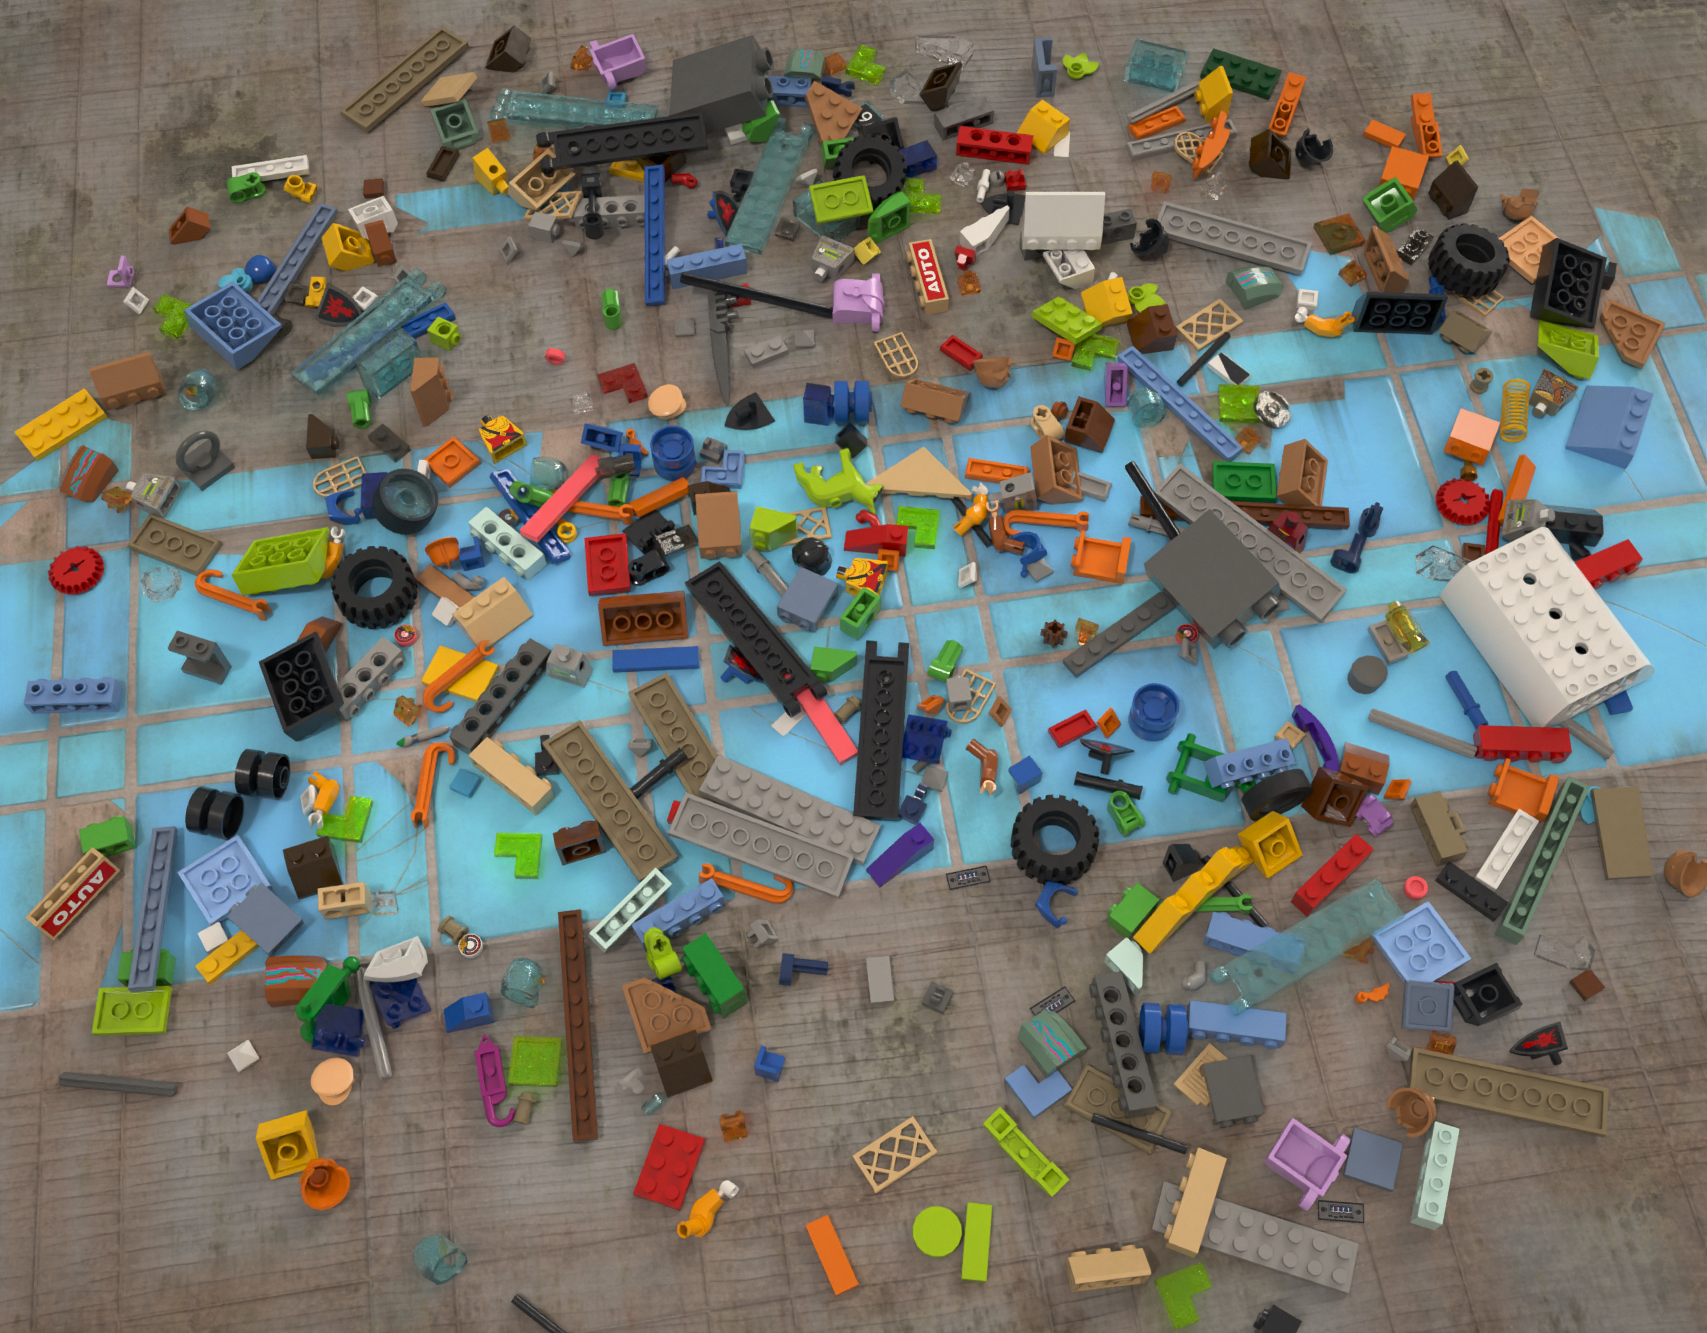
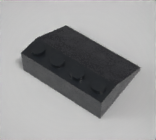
[1530,238,1607,329]
[1352,292,1448,335]
[259,631,344,742]

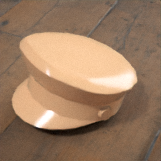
[648,384,686,420]
[311,1057,355,1105]

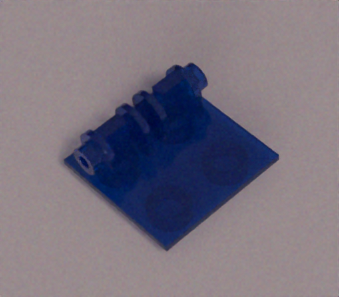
[902,714,952,764]
[369,978,431,1029]
[311,1003,365,1057]

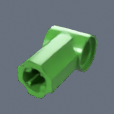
[601,289,622,330]
[347,389,371,429]
[607,465,631,507]
[509,480,553,507]
[927,640,963,683]

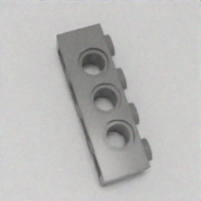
[573,195,645,229]
[335,637,406,722]

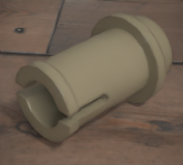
[834,696,861,723]
[513,1092,536,1125]

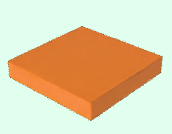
[424,437,481,488]

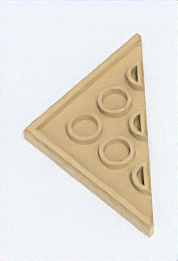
[865,447,972,500]

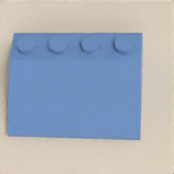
[184,281,282,370]
[1565,385,1653,469]

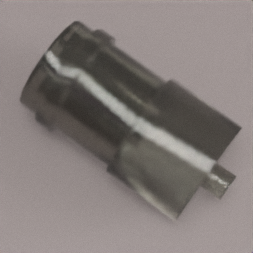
[595,453,636,480]

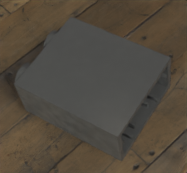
[669,35,774,134]
[1144,509,1281,649]

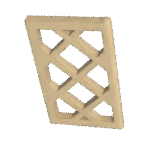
[524,191,583,221]
[1175,299,1243,351]
[779,507,832,548]
[852,1116,938,1194]

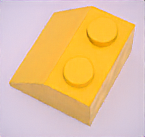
[1194,66,1233,123]
[1017,99,1070,155]
[322,223,374,271]
[1080,277,1132,327]
[1238,811,1303,879]
[256,1110,319,1180]

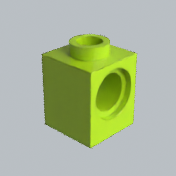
[427,317,461,351]

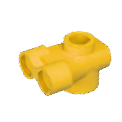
[284,175,318,204]
[305,277,326,308]

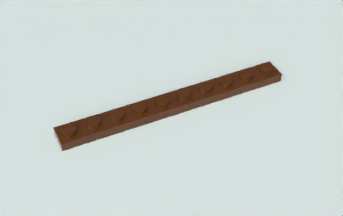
[1139,496,1350,530]
[558,909,598,1143]

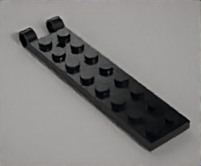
[536,112,708,174]
[685,561,828,718]
[853,640,909,822]

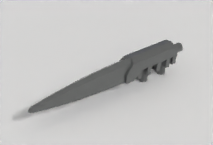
[708,291,739,406]

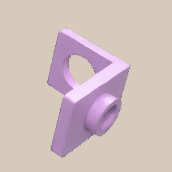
[107,256,134,287]

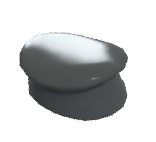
[1347,655,1388,694]

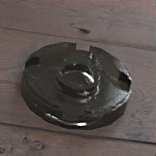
[1253,391,1291,429]

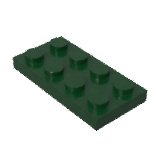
[1200,48,1282,100]

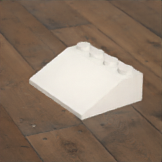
[1022,192,1105,250]

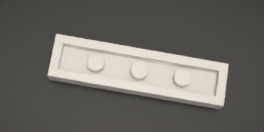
[232,155,310,181]
[1474,809,1539,892]

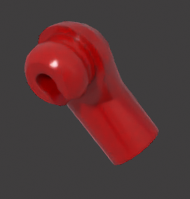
[671,173,698,189]
[856,509,881,527]

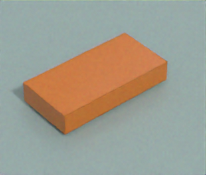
[1363,119,1406,148]

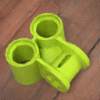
[643,927,682,980]

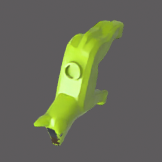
[793,448,884,515]

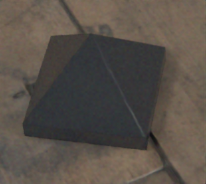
[1569,542,1592,561]

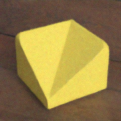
[854,237,881,265]

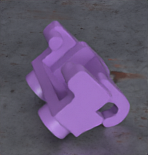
[1356,795,1394,837]

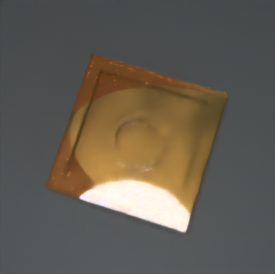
[1313,213,1366,255]

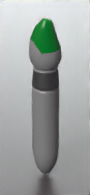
[396,726,450,747]

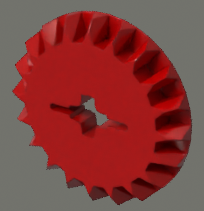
[1435,477,1491,525]
[47,546,104,595]

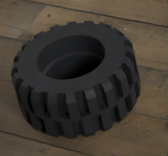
[832,134,907,211]
[1428,223,1510,297]
[331,546,418,629]
[1011,794,1099,885]

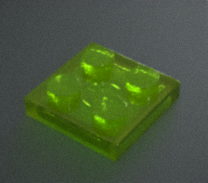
[1218,384,1261,423]
[508,1036,562,1087]

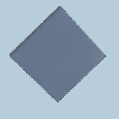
[1401,980,1454,1032]
[1343,1128,1403,1192]

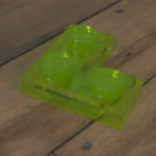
[845,44,886,85]
[904,177,942,214]
[153,294,192,339]
[1071,334,1119,371]
[896,506,940,549]
[316,796,373,843]
[494,833,543,879]
[1154,1262,1212,1330]

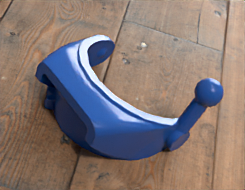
[325,489,362,525]
[1010,532,1047,577]
[1035,881,1077,928]

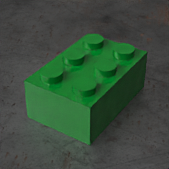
[682,933,747,1019]

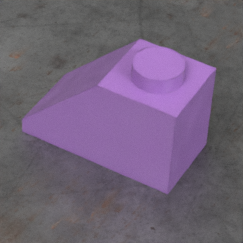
[1104,362,1128,406]

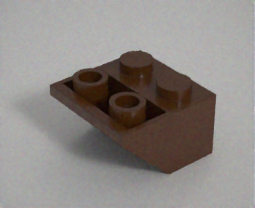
[1064,396,1115,453]

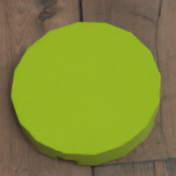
[912,1206,962,1258]

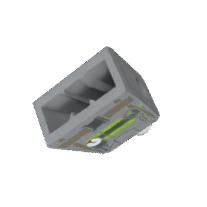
[812,235,854,282]
[989,472,1039,513]
[126,474,182,519]
[1502,499,1555,542]
[546,644,593,688]

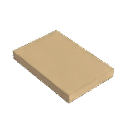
[420,72,477,107]

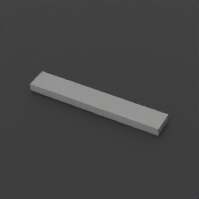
[1126,119,1237,161]

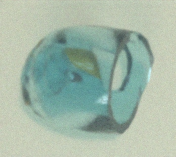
[178,368,216,410]
[530,456,569,494]
[501,958,545,1008]
[412,1234,468,1285]

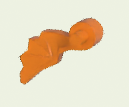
[626,428,649,455]
[1354,983,1390,1004]

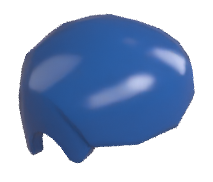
[245,255,277,283]

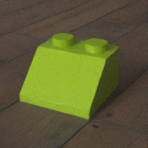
[749,506,798,551]

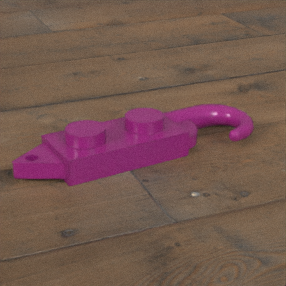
[474,1034,514,1127]

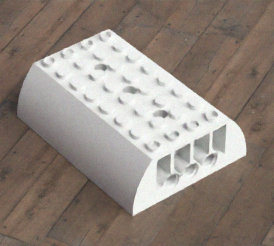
[1440,527,1654,727]

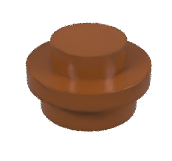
[1051,401,1068,421]

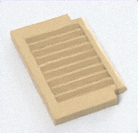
[1173,1043,1228,1107]

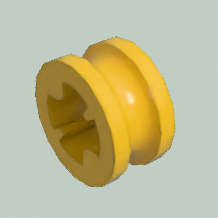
[557,522,577,543]

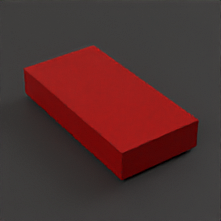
[940,335,983,371]
[1048,709,1097,749]

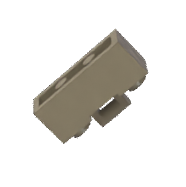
[1410,791,1468,867]

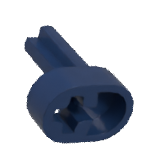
[1358,502,1383,538]
[1330,532,1367,573]
[779,953,828,986]

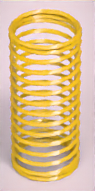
[1499,379,1530,442]

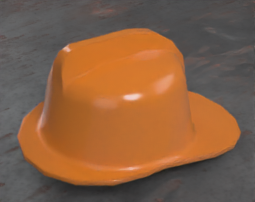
[425,537,460,569]

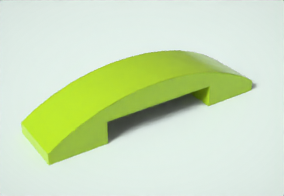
[983,1107,1070,1197]

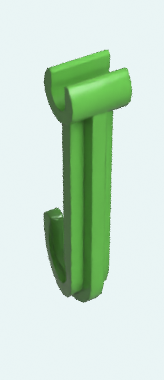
[1157,894,1253,930]

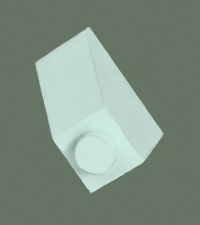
[1104,937,1143,996]

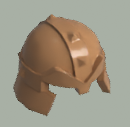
[1499,189,1540,221]
[972,357,1012,388]
[1664,850,1707,897]
[1386,1087,1437,1137]

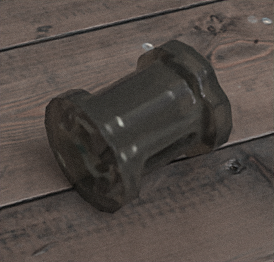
[270,313,293,336]

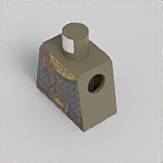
[1529,368,1579,417]

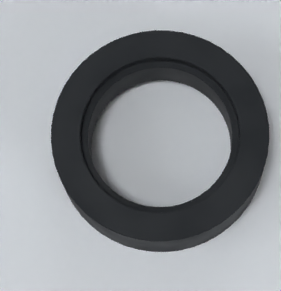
[1241,769,1313,821]

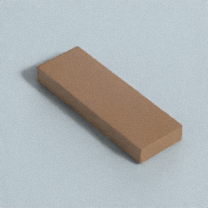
[415,564,474,607]

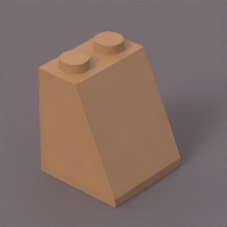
[695,491,742,560]

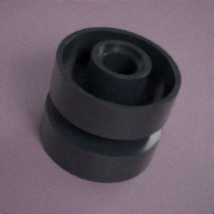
[235,749,290,800]
[185,786,244,840]

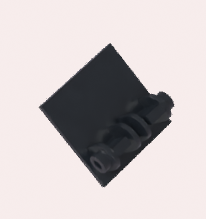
[622,510,680,555]

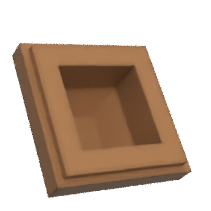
[988,696,1012,727]

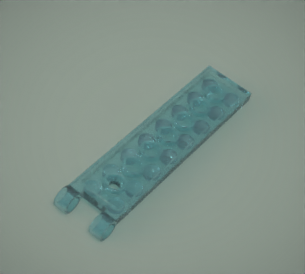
[490,88,658,127]
[725,117,814,255]
[290,268,446,396]
[1208,877,1405,1016]

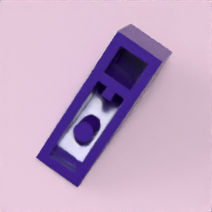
[866,823,934,888]

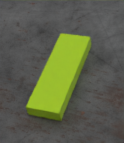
[961,1202,992,1283]

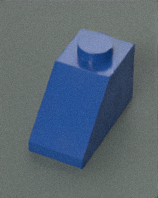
[581,423,623,453]
[444,992,494,1033]

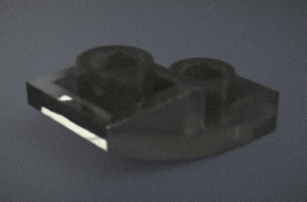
[1397,228,1434,265]

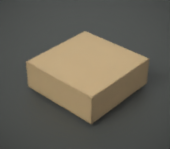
[1274,721,1306,751]

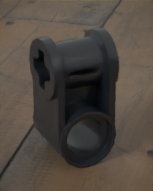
[628,549,670,586]

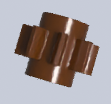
[1040,619,1068,648]

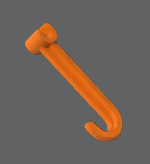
[556,501,635,525]
[1003,510,1089,536]
[195,569,272,621]
[422,640,495,713]
[411,742,455,829]
[698,863,793,904]

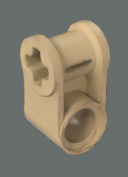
[1030,405,1065,440]

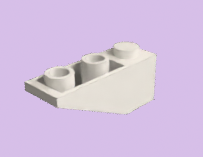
[960,206,1009,256]

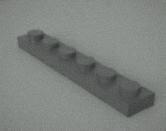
[1063,591,1175,678]

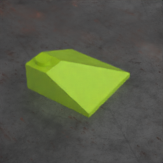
[1537,320,1599,379]

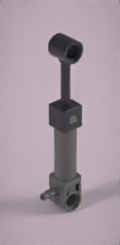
[581,124,604,240]

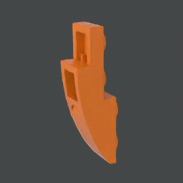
[1268,72,1306,137]
[1411,93,1442,158]
[1191,111,1231,178]

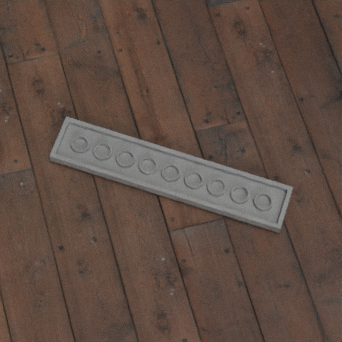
[1154,463,1347,622]

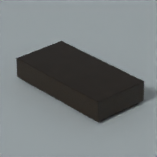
[426,146,460,182]

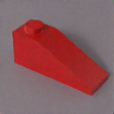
[844,524,908,557]

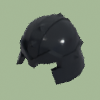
[1295,128,1333,167]
[1130,219,1169,258]
[791,537,832,576]

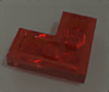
[597,363,648,404]

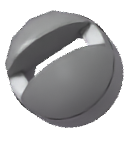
[990,170,1005,187]

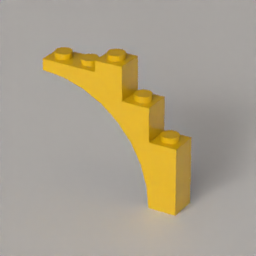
[1133,845,1254,954]

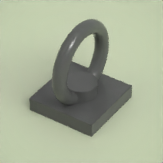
[176,431,235,491]

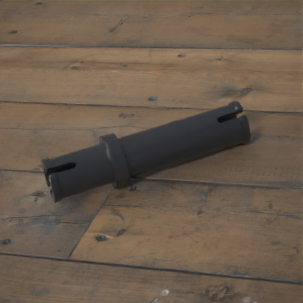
[629,747,688,800]
[1074,771,1143,800]

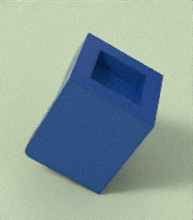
[617,444,643,477]
[459,536,485,571]
[1008,755,1043,794]
[754,1045,785,1082]

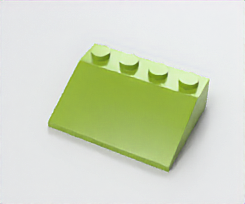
[231,527,330,595]

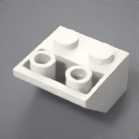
[1043,250,1095,289]

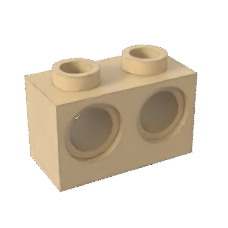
[318,882,371,920]

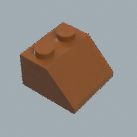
[1339,742,1389,795]

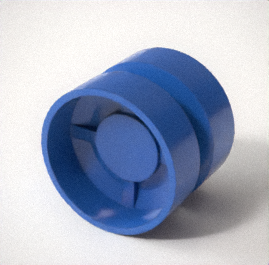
[834,381,872,424]
[650,426,696,481]
[1128,683,1179,741]
[1139,1002,1188,1056]

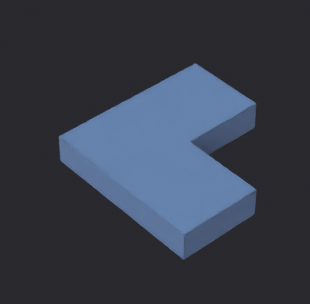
[700,450,745,489]
[1004,1065,1072,1119]

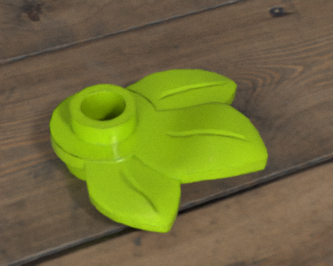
[1062,53,1099,79]
[1127,283,1165,313]

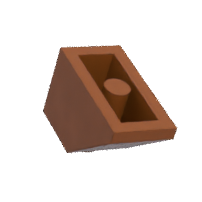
[169,206,211,245]
[364,220,397,267]
[297,616,342,653]

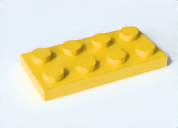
[15,388,108,462]

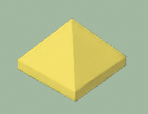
[1445,145,1469,165]

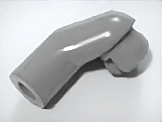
[452,572,484,590]
[1181,961,1207,991]

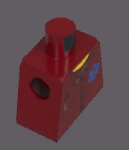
[1268,512,1308,554]

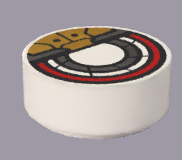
[458,934,483,959]

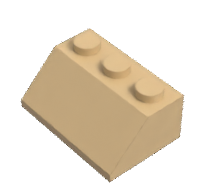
[507,149,576,210]
[452,577,533,651]
[1066,1245,1152,1293]

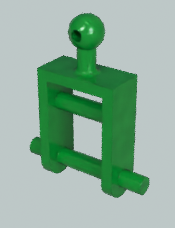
[1166,733,1256,802]
[295,956,360,1044]

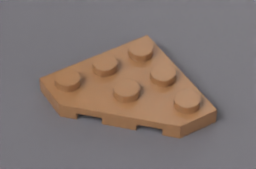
[805,81,862,144]
[1600,299,1665,369]
[621,977,711,1053]

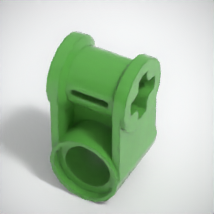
[226,172,266,203]
[1107,791,1145,837]

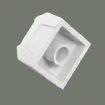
[348,196,398,240]
[363,936,428,982]

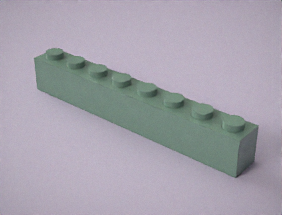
[1495,776,1590,945]

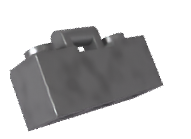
[934,95,994,141]

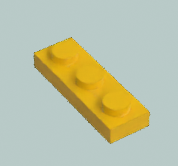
[195,930,259,985]

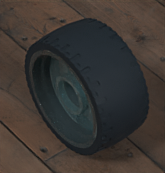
[372,468,439,535]

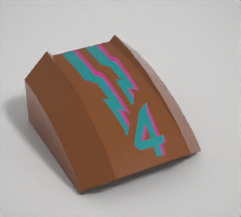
[59,445,119,502]
[265,955,326,1008]

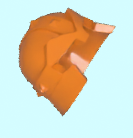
[298,1157,350,1211]

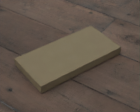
[127,513,223,576]
[1590,787,1654,880]
[1064,1064,1173,1155]

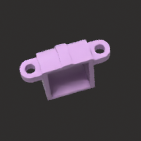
[589,34,647,91]
[833,273,885,332]
[1264,1118,1351,1212]

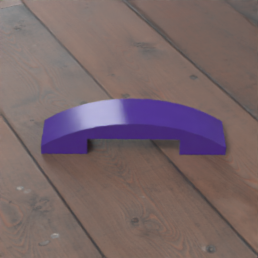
[1291,704,1339,772]

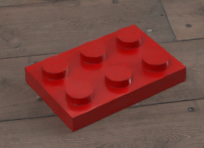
[584,533,631,596]
[633,1124,705,1211]

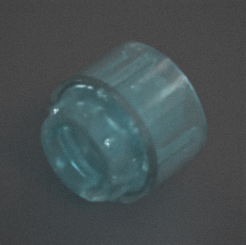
[1127,387,1166,428]

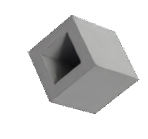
[528,211,560,243]
[946,676,972,712]

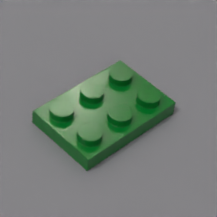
[1212,461,1277,503]

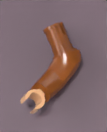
[986,500,1025,555]
[965,738,998,797]

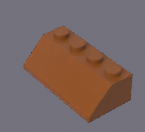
[598,591,688,646]

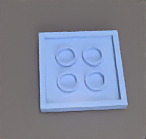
[177,834,273,926]
[1370,901,1471,983]

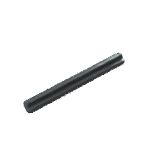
[59,1072,178,1097]

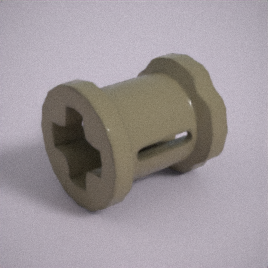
[1470,368,1493,394]
[438,915,469,945]

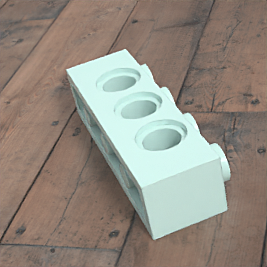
[468,507,547,581]
[588,868,672,953]
[1410,1121,1459,1230]

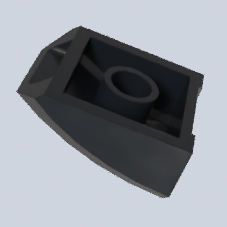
[1453,963,1523,1026]

